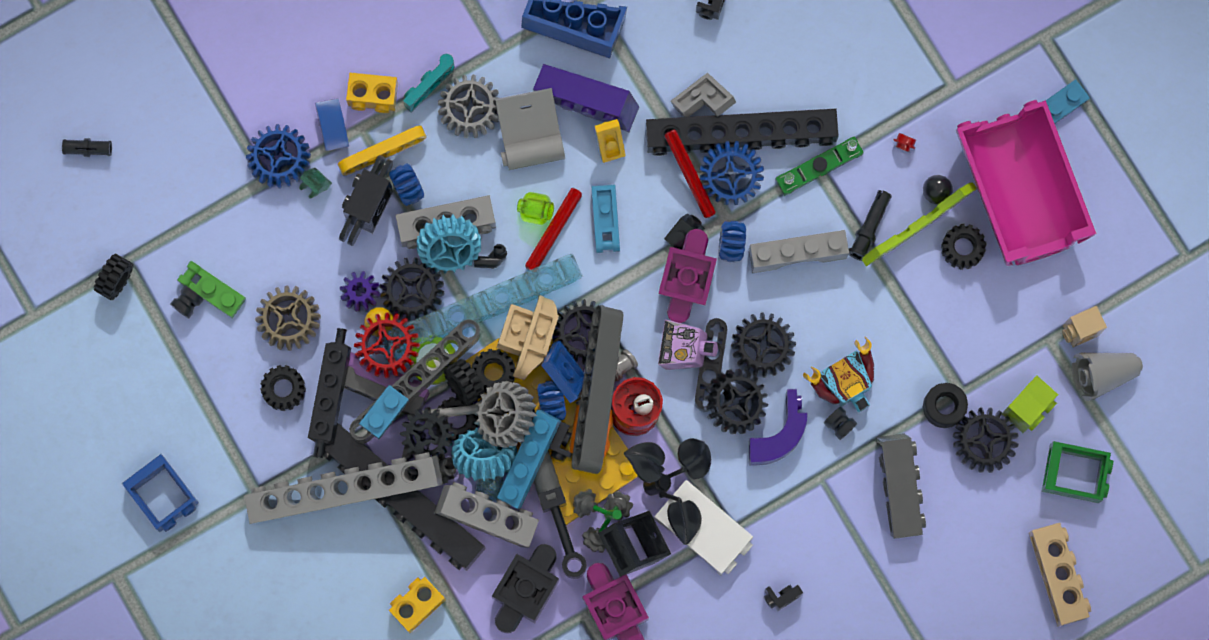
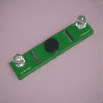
[775,136,864,196]

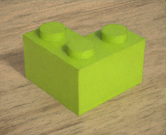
[1002,375,1059,433]

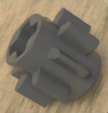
[438,453,456,484]

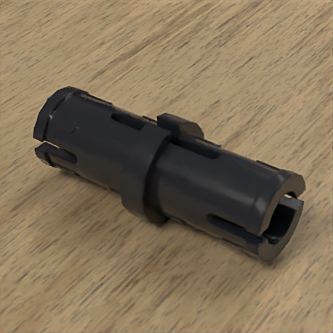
[62,138,112,157]

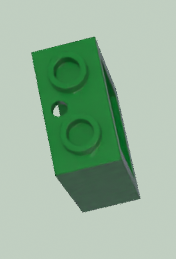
[1041,441,1114,503]

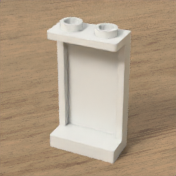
[654,480,753,576]

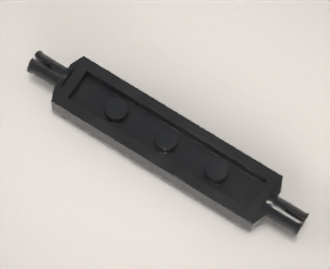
[308,328,351,458]

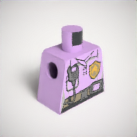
[658,320,718,370]

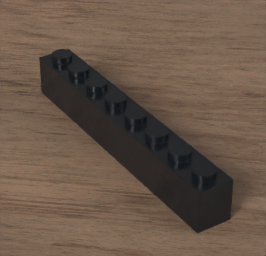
[323,423,486,571]

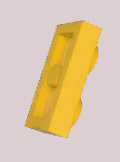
[595,119,626,163]

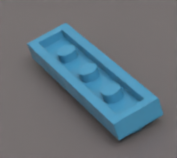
[497,410,561,509]

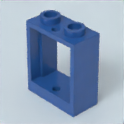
[122,454,199,532]

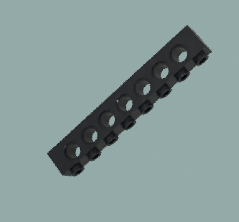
[646,108,839,156]

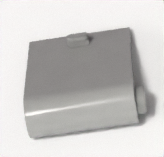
[495,88,565,170]

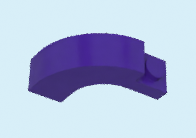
[749,389,807,465]

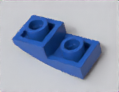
[315,98,349,151]

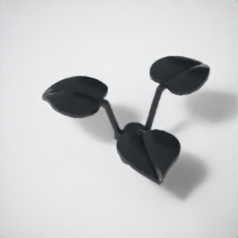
[624,438,711,545]

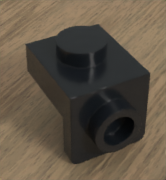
[664,213,705,250]

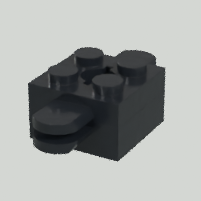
[339,155,393,246]
[492,544,559,633]

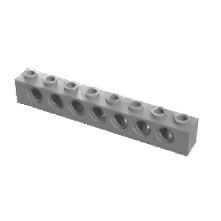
[244,452,443,524]

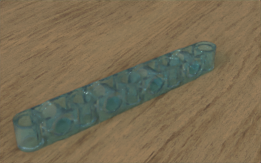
[377,254,583,361]

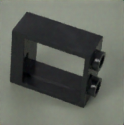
[598,511,671,577]

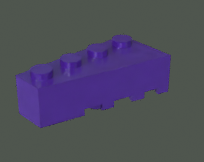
[533,64,639,132]

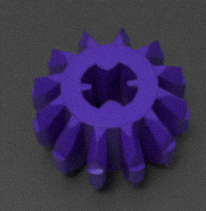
[340,271,380,312]

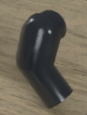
[474,244,507,269]

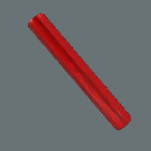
[665,130,716,218]
[525,188,582,273]

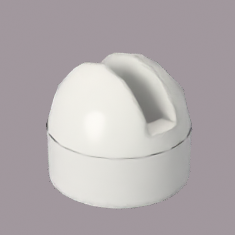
[633,394,653,415]

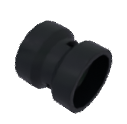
[170,285,204,319]
[823,406,857,440]

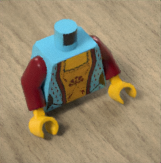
[803,336,874,413]

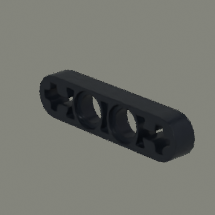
[695,318,727,412]

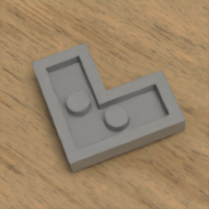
[671,73,736,117]

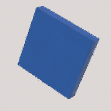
[541,341,584,403]

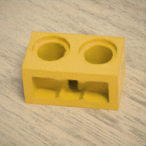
[346,72,398,113]
[389,577,446,633]

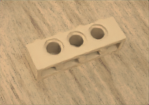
[1029,523,1091,627]

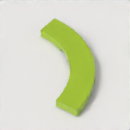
[862,182,977,267]

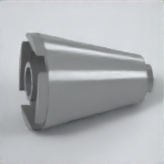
[1072,353,1143,401]

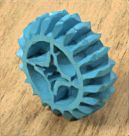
[416,214,481,274]
[451,428,518,481]

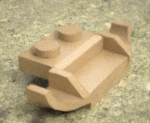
[496,295,559,380]

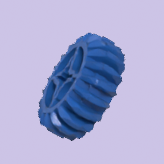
[246,124,311,189]
[700,141,764,205]

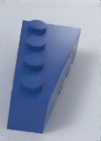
[521,0,627,59]

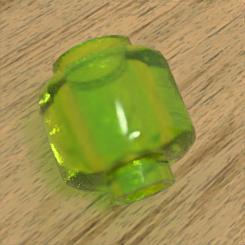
[517,192,554,225]

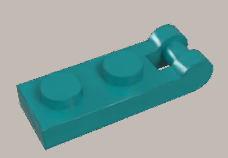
[403,54,455,113]

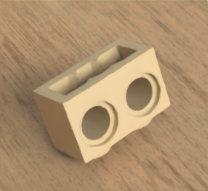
[1062,306,1107,347]

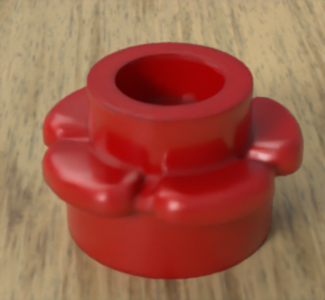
[893,133,916,152]

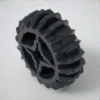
[379,257,445,322]
[553,299,603,365]
[731,312,796,378]
[703,369,769,435]
[953,407,1019,473]

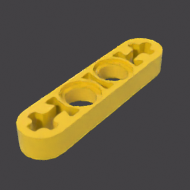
[337,126,427,176]

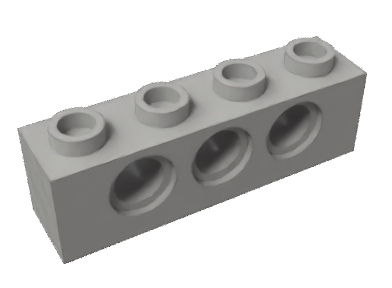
[396,195,496,249]
[434,482,539,548]

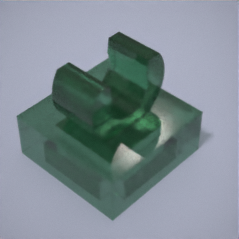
[299,168,332,199]

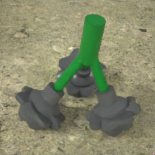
[573,489,633,553]

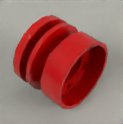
[611,377,663,436]

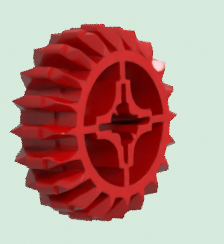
[354,312,420,379]

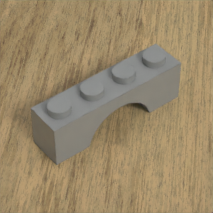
[749,230,849,273]

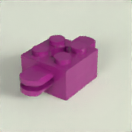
[658,229,717,323]
[582,563,649,640]

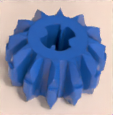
[389,163,424,206]
[718,221,746,262]
[537,381,566,420]

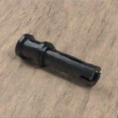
[849,190,892,261]

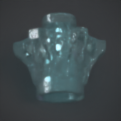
[473,476,504,503]

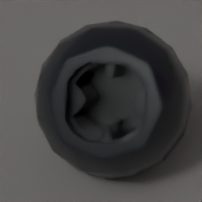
[923,175,953,204]

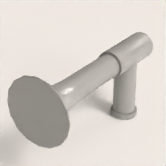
[419,399,482,422]

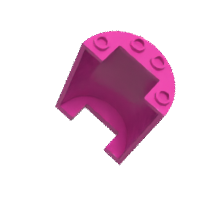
[956,100,1096,266]

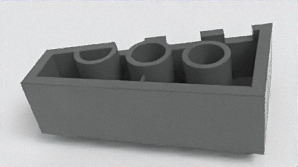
[876,433,926,539]

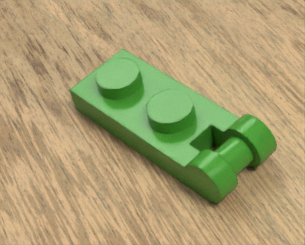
[177,261,246,318]

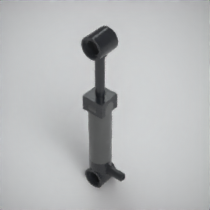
[520,402,587,579]

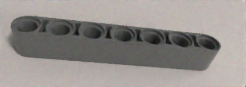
[572,305,623,474]
[349,319,480,444]

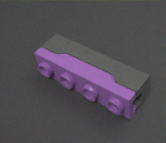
[344,352,430,416]

